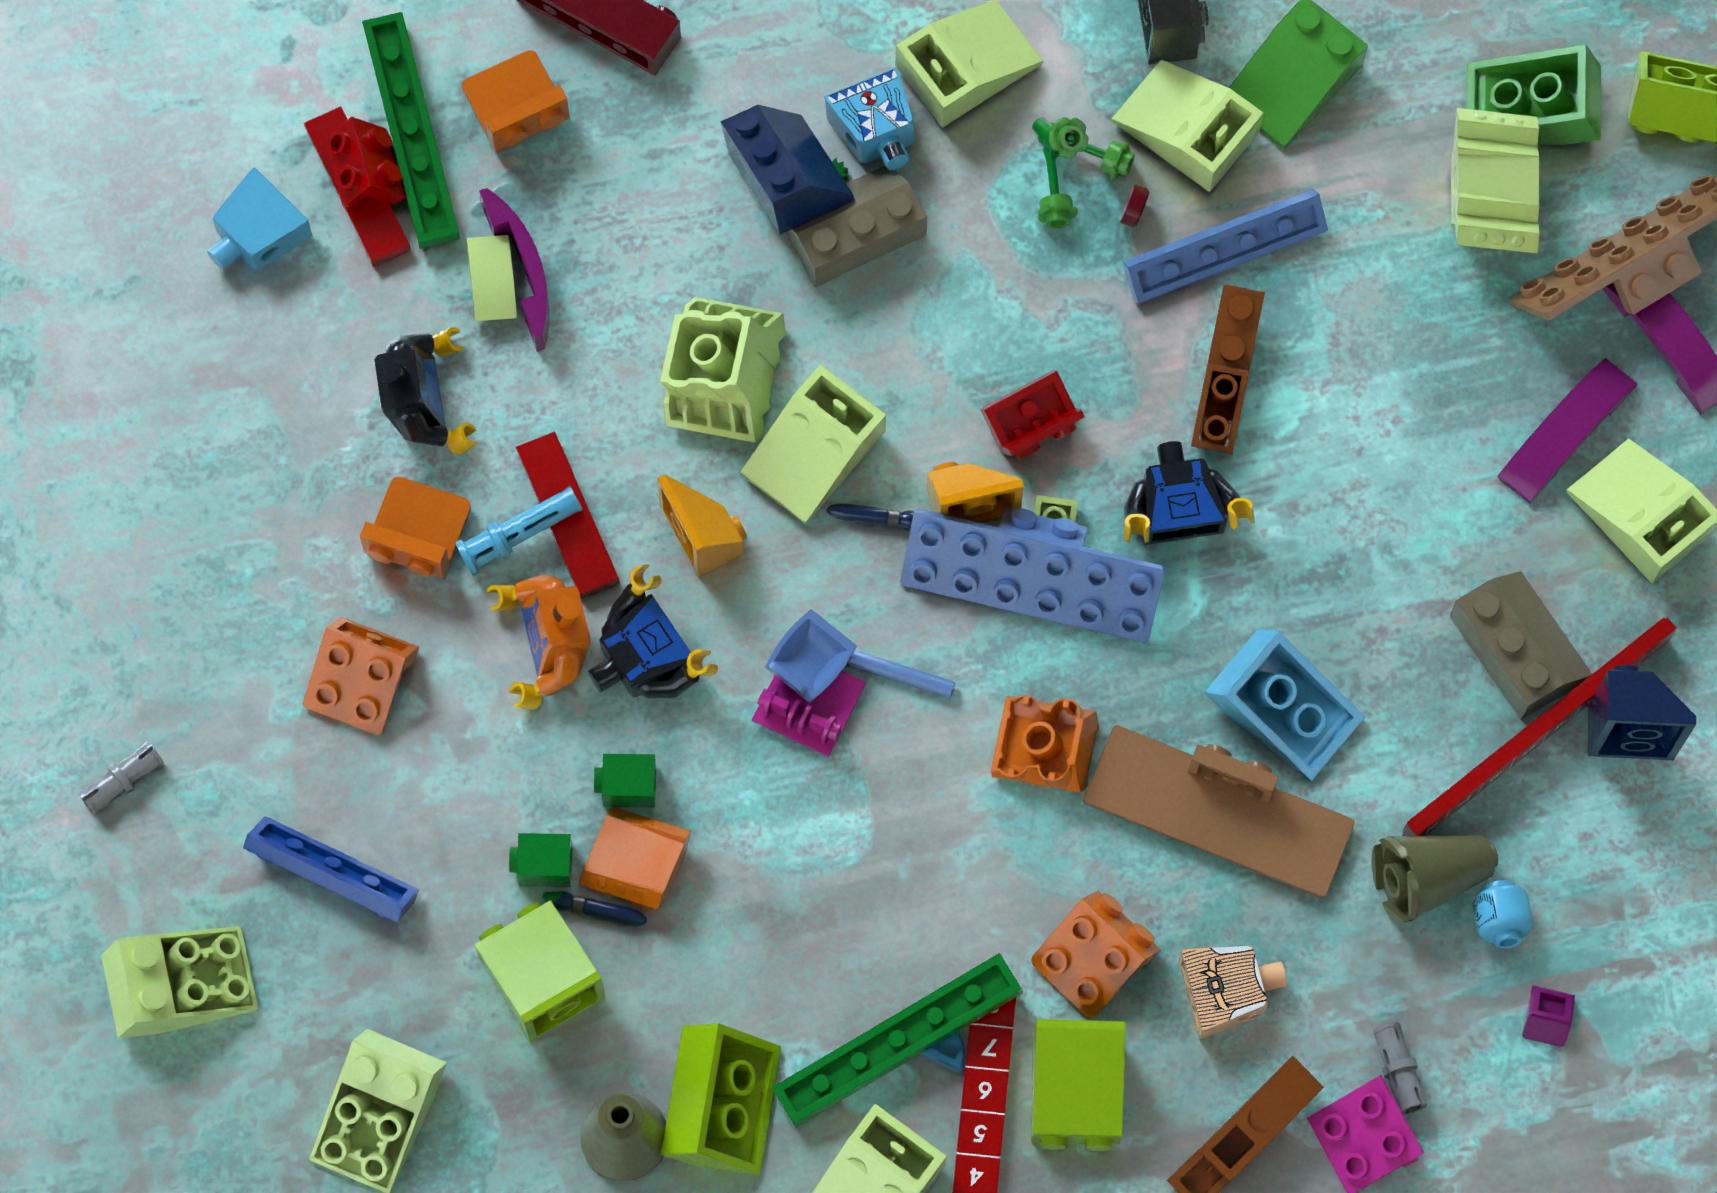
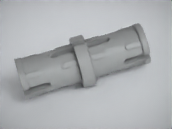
[78,741,164,816]
[1373,1022,1427,1114]

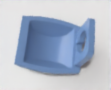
[765,609,857,703]

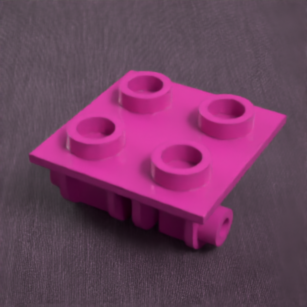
[752,671,866,757]
[1307,1075,1424,1193]

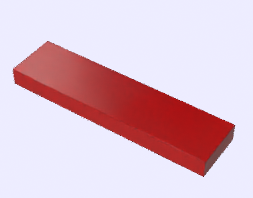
[304,106,411,266]
[516,431,620,599]

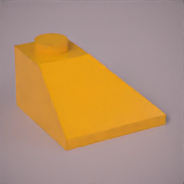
[926,462,1024,523]
[657,474,747,577]

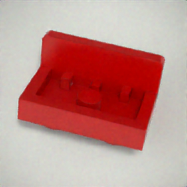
[324,117,406,207]
[980,370,1085,459]

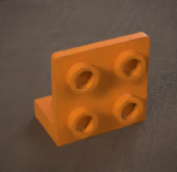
[302,617,419,735]

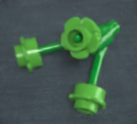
[1032,117,1135,229]

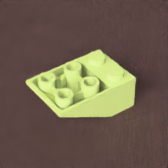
[895,0,1043,128]
[1111,59,1264,192]
[740,364,886,524]
[1566,439,1717,584]
[101,926,258,1038]
[309,1029,447,1193]
[812,1104,947,1193]

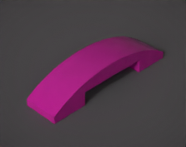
[479,188,550,352]
[1603,282,1717,415]
[1498,358,1638,504]

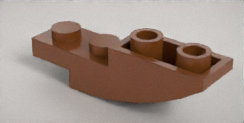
[1191,284,1265,455]
[1167,1055,1324,1193]

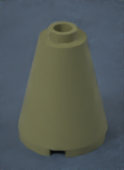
[1371,835,1498,923]
[580,1093,666,1181]

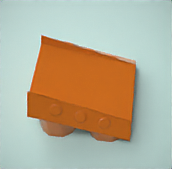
[991,695,1099,793]
[579,806,691,912]

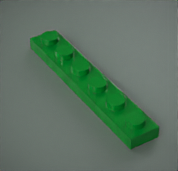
[362,12,460,249]
[772,953,1023,1128]

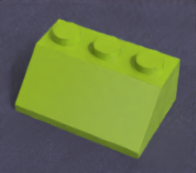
[1628,51,1717,145]
[660,1023,781,1175]

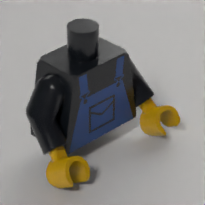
[374,327,478,455]
[1123,441,1255,545]
[587,564,718,699]

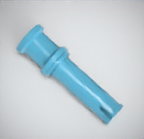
[455,486,583,576]

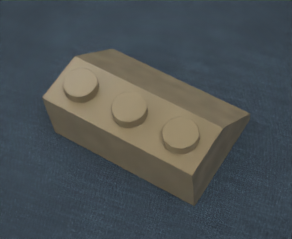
[786,165,927,287]
[1450,571,1592,720]

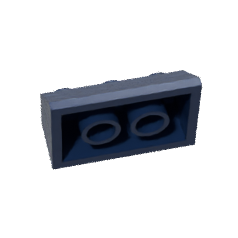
[720,105,855,235]
[1588,665,1696,761]

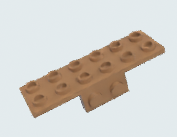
[1509,175,1717,320]
[1083,725,1355,898]

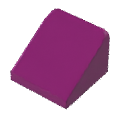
[1522,985,1575,1047]

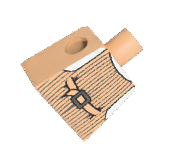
[1179,946,1287,1040]

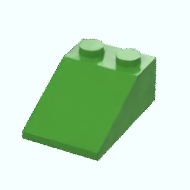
[1228,0,1368,150]
[1467,44,1601,146]

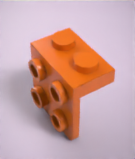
[462,50,570,153]
[360,477,471,579]
[1031,890,1161,1018]

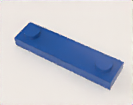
[243,816,419,923]

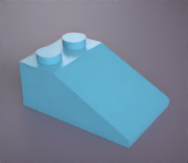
[1204,629,1365,781]

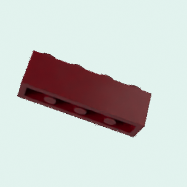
[518,0,681,76]

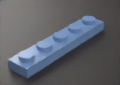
[1123,189,1328,304]

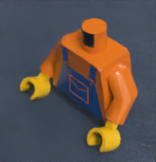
[486,575,590,710]

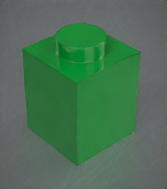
[594,754,656,808]
[509,833,573,887]

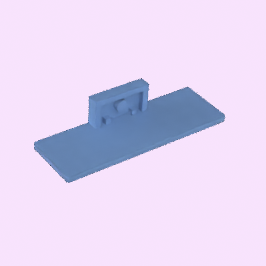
[900,508,1165,643]

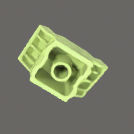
[1451,108,1539,253]
[660,297,786,443]

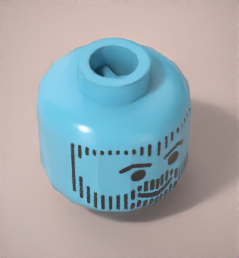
[1473,880,1534,948]

